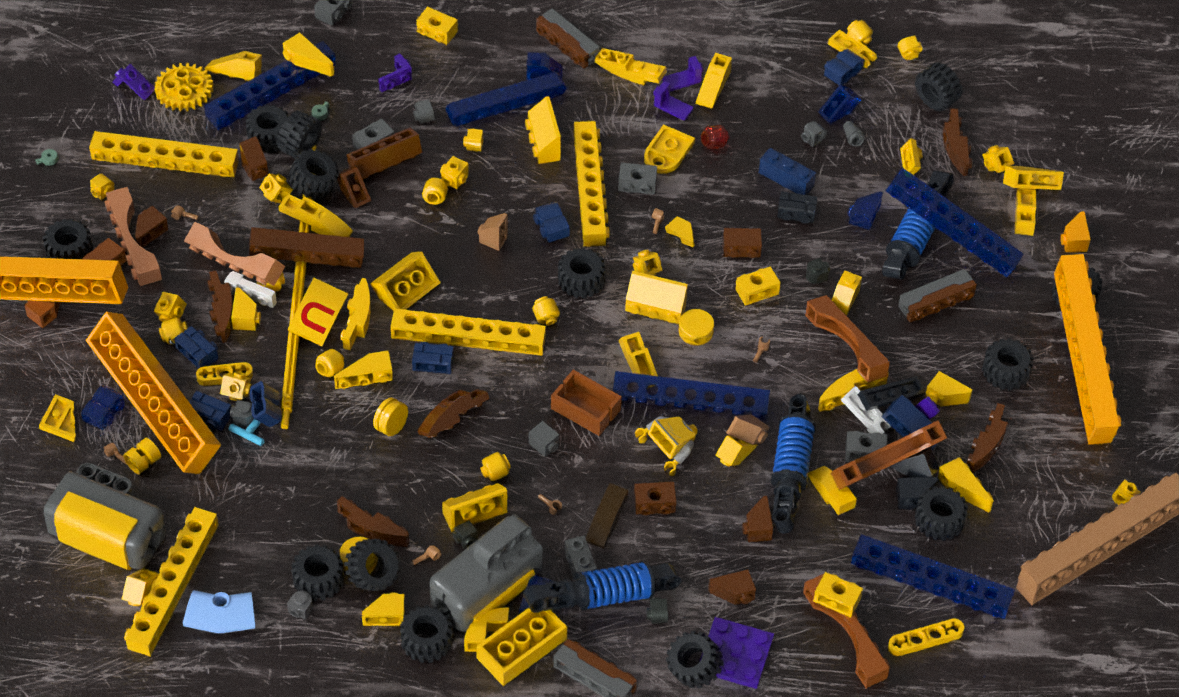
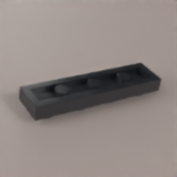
[857,376,926,411]

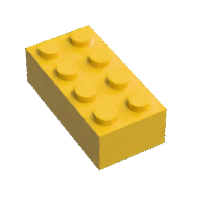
[476,608,567,686]

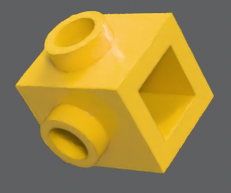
[982,145,1014,173]
[440,156,469,189]
[259,173,293,203]
[633,250,663,276]
[153,292,187,322]
[220,372,252,401]

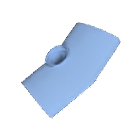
[183,590,255,633]

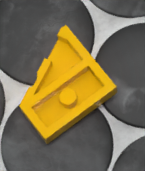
[39,394,76,442]

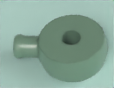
[311,102,330,121]
[36,149,59,166]

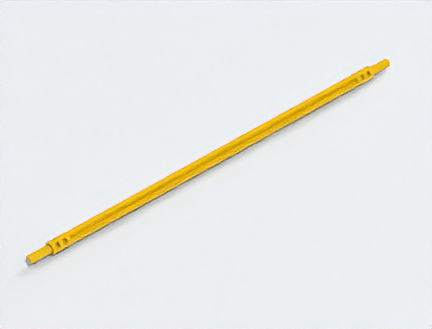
[281,145,316,429]

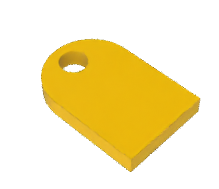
[644,125,695,174]

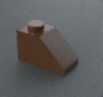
[239,136,268,181]
[337,167,371,208]
[135,206,169,248]
[742,496,773,542]
[708,569,756,605]

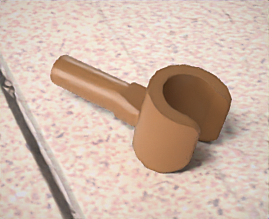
[171,206,198,220]
[652,208,664,234]
[753,336,770,363]
[104,443,127,465]
[538,494,562,515]
[412,545,441,565]

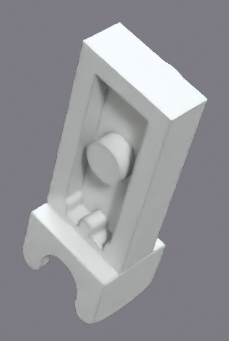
[224,271,277,308]
[841,386,891,434]

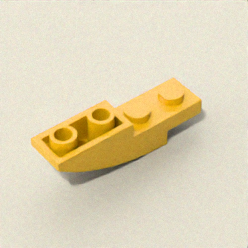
[594,48,667,85]
[279,194,353,237]
[340,278,371,350]
[818,369,889,412]

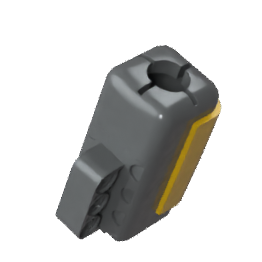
[44,463,166,570]
[429,514,543,632]

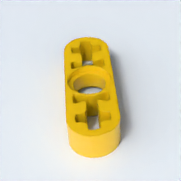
[196,362,253,386]

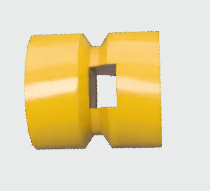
[123,438,161,475]

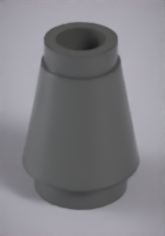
[843,121,864,146]

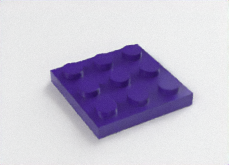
[700,617,774,689]

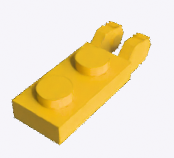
[828,30,877,68]

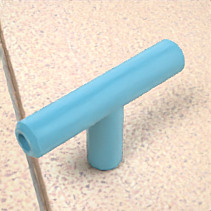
[228,419,265,446]

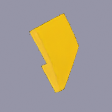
[665,217,695,247]

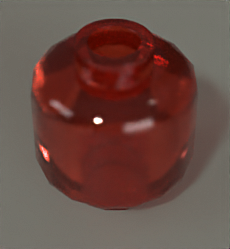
[701,125,729,149]

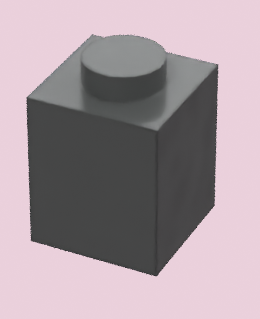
[529,421,559,457]

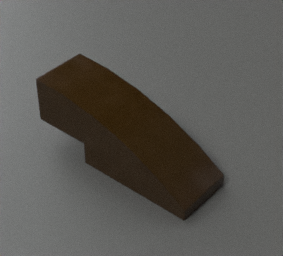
[586,483,628,549]

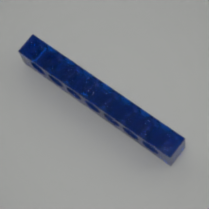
[204,41,336,130]
[885,167,1024,277]
[613,371,770,418]
[851,534,1015,619]

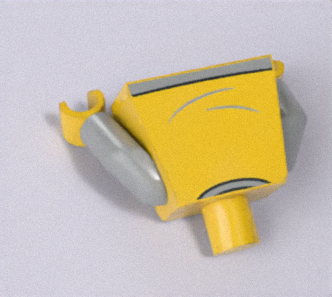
[635,416,697,476]

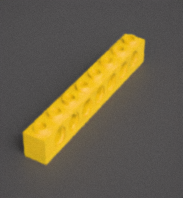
[574,121,609,246]
[89,131,239,177]
[391,309,546,356]
[124,507,219,656]

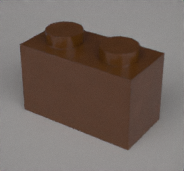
[723,228,762,258]

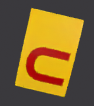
[288,278,348,346]

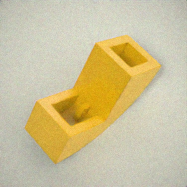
[464,608,509,652]

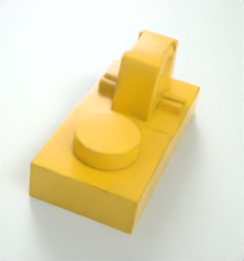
[900,138,923,178]

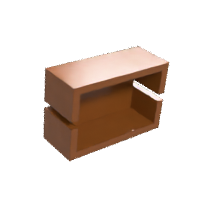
[551,369,622,436]

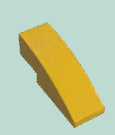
[1015,188,1036,236]
[619,332,661,390]
[808,466,857,515]

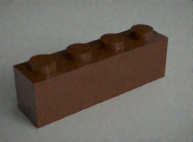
[346,128,422,179]

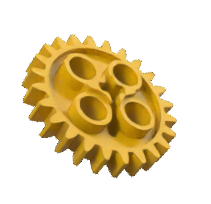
[155,63,213,112]

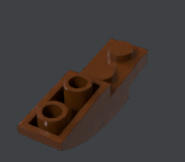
[942,109,972,176]
[207,271,233,343]
[418,389,489,438]
[967,403,1008,474]
[337,496,409,547]

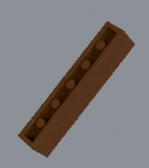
[249,227,364,268]

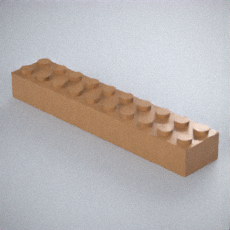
[1016,473,1179,605]

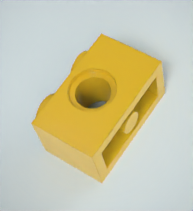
[417,7,458,45]
[736,266,780,306]
[814,572,863,618]

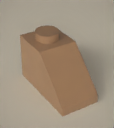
[478,213,508,251]
[726,414,770,445]

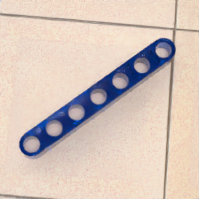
[445,72,567,126]

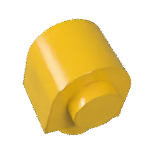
[897,36,922,60]
[463,129,484,152]
[90,174,114,200]
[1112,480,1140,505]

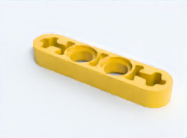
[888,619,964,656]

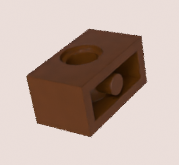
[634,482,676,515]

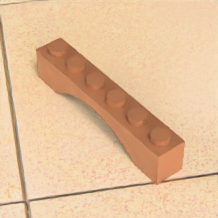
[104,187,162,286]
[184,222,285,286]

